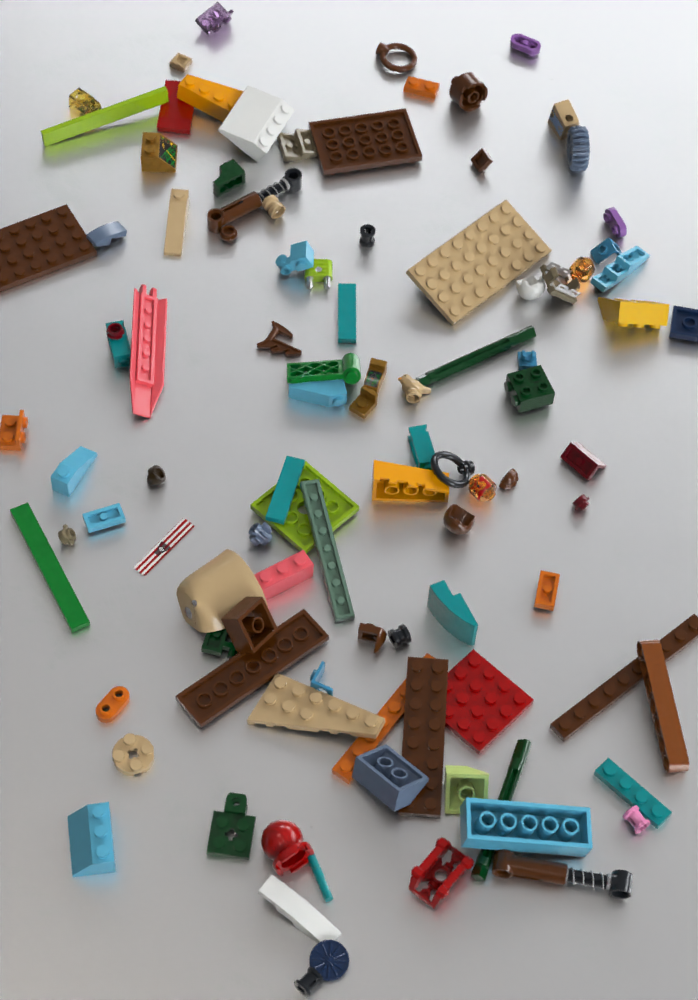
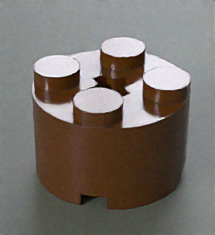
[449,72,488,112]

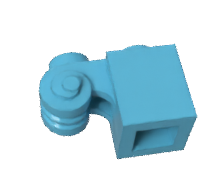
[275,240,314,275]

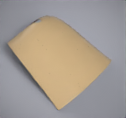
[176,549,268,633]

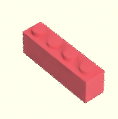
[254,550,314,600]

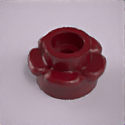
[106,323,125,340]
[572,494,590,511]

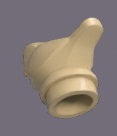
[398,374,432,403]

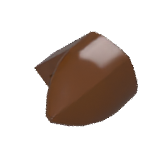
[358,623,387,653]

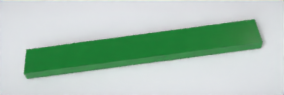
[10,502,90,633]

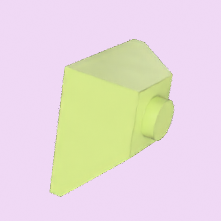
[444,765,489,814]

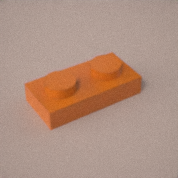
[404,76,440,99]
[534,570,560,611]

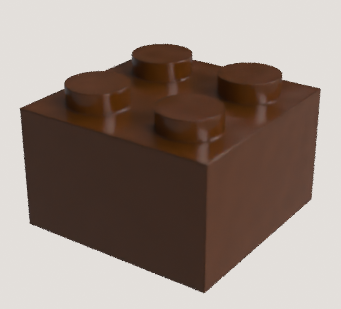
[221,596,278,653]

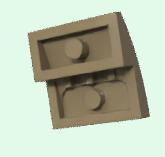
[277,129,318,161]

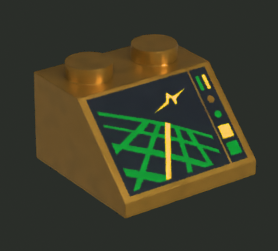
[141,132,178,173]

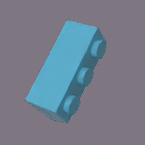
[67,802,116,877]

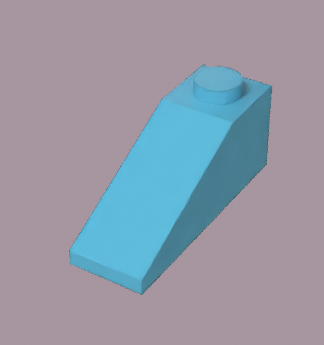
[288,379,347,407]
[51,446,97,497]

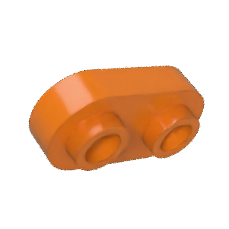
[96,686,130,723]

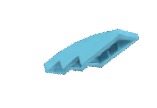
[590,246,650,292]

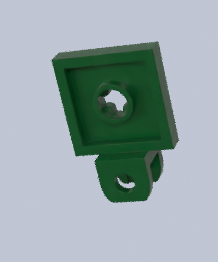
[207,792,256,860]

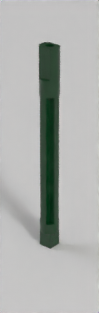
[416,325,536,386]
[471,739,532,881]

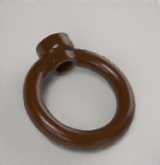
[375,42,418,72]

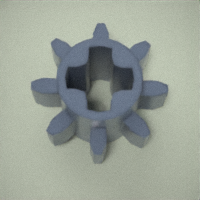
[248,522,272,546]

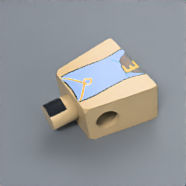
[548,99,579,140]

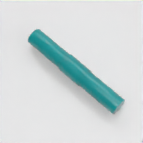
[307,854,333,902]

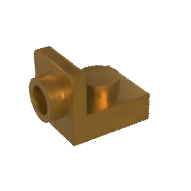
[349,386,378,419]

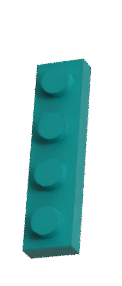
[594,758,672,829]

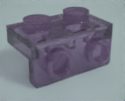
[195,2,234,35]

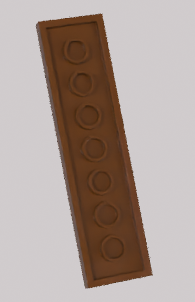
[176,609,329,729]
[398,657,449,818]

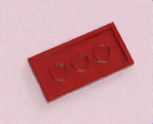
[157,80,195,134]

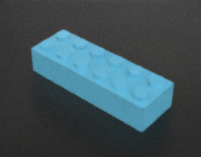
[460,797,593,857]

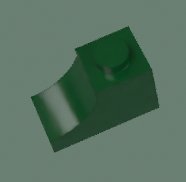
[213,159,245,197]

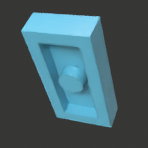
[82,503,126,533]

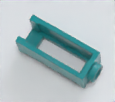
[106,320,131,368]
[407,424,435,470]

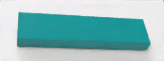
[338,283,356,343]
[265,456,305,525]

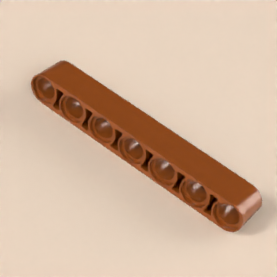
[637,639,689,773]

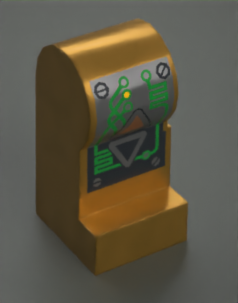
[363,358,387,394]

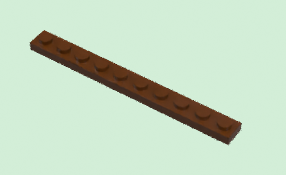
[550,614,698,742]

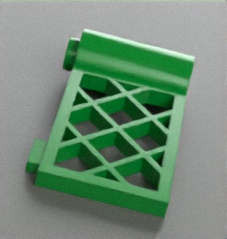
[287,353,361,384]

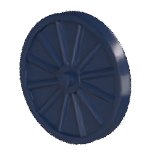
[309,940,349,981]

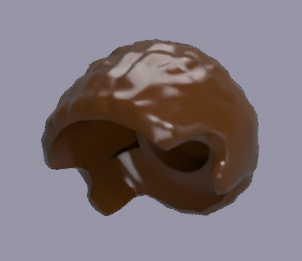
[443,504,475,535]

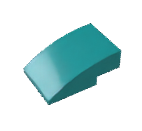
[427,580,478,646]

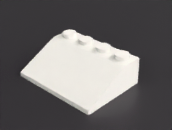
[218,85,295,162]

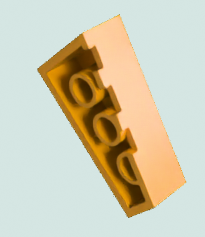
[177,74,243,122]
[372,460,449,503]

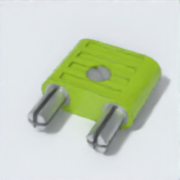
[304,259,333,290]

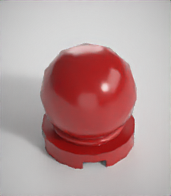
[261,820,314,876]

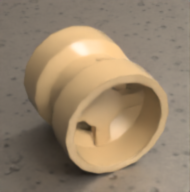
[262,195,285,219]

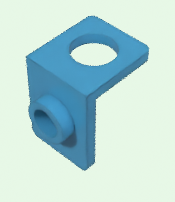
[590,237,622,264]
[310,661,333,696]

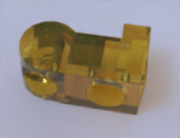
[69,88,102,115]

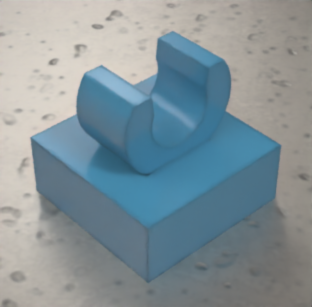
[517,350,537,370]

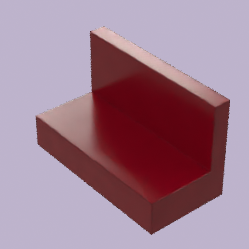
[560,442,607,480]

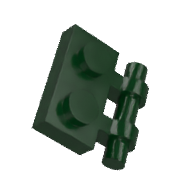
[201,629,238,659]

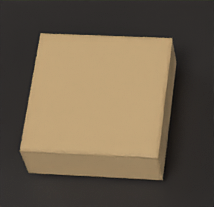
[170,53,192,72]

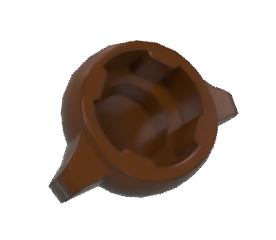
[499,469,519,490]

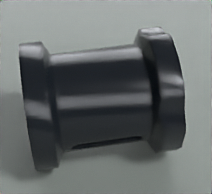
[359,224,376,248]
[294,967,324,997]

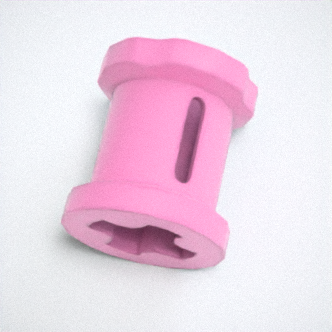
[623,805,650,834]

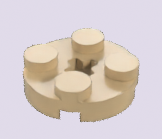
[112,733,154,776]

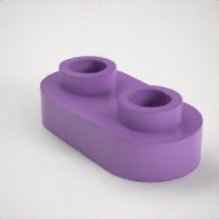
[510,34,541,55]
[603,207,627,238]

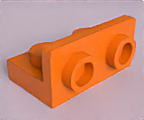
[0,410,28,451]

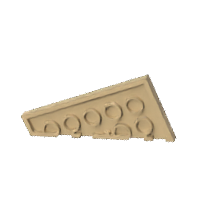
[247,673,386,739]

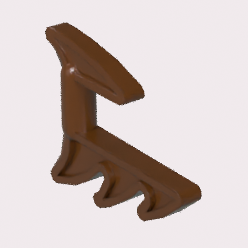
[257,321,302,357]

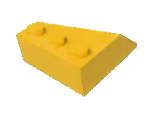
[598,297,669,329]

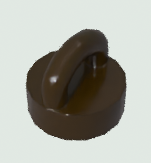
[147,465,166,486]

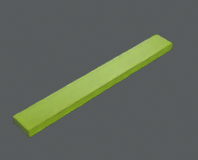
[41,86,169,147]

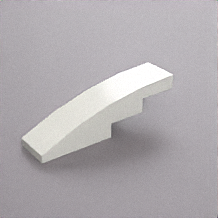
[258,875,341,943]

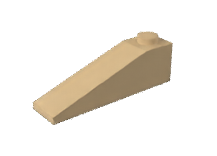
[164,189,189,256]

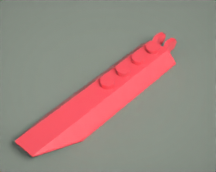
[129,284,167,419]

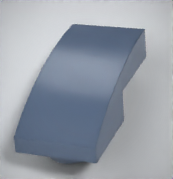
[86,221,127,247]

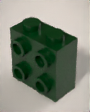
[504,365,555,413]

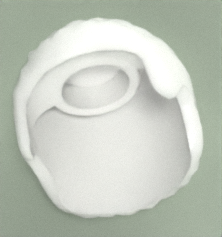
[515,275,545,300]

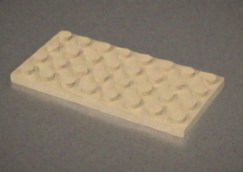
[406,200,552,326]

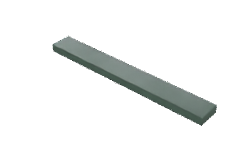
[300,479,355,623]

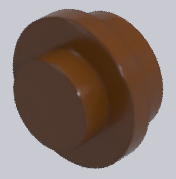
[220,225,237,241]

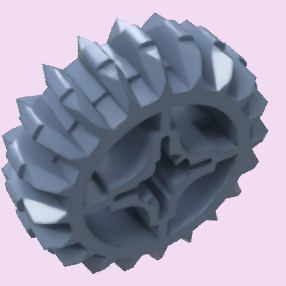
[566,125,590,172]

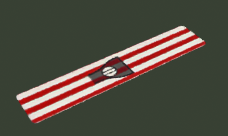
[133,518,195,576]

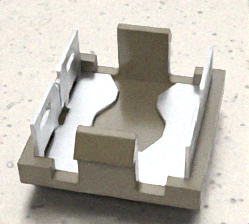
[540,262,581,304]

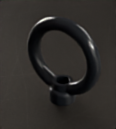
[430,451,475,488]

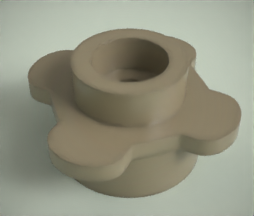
[58,524,76,546]

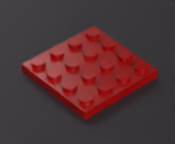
[445,649,534,755]

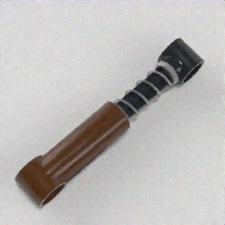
[207,168,302,233]
[492,849,633,899]

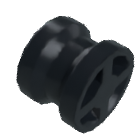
[388,624,411,648]

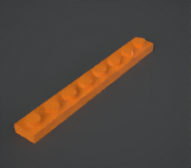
[332,653,436,784]

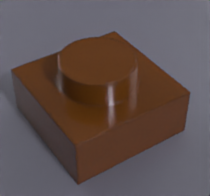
[470,148,493,173]

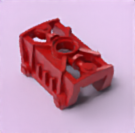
[409,837,474,909]

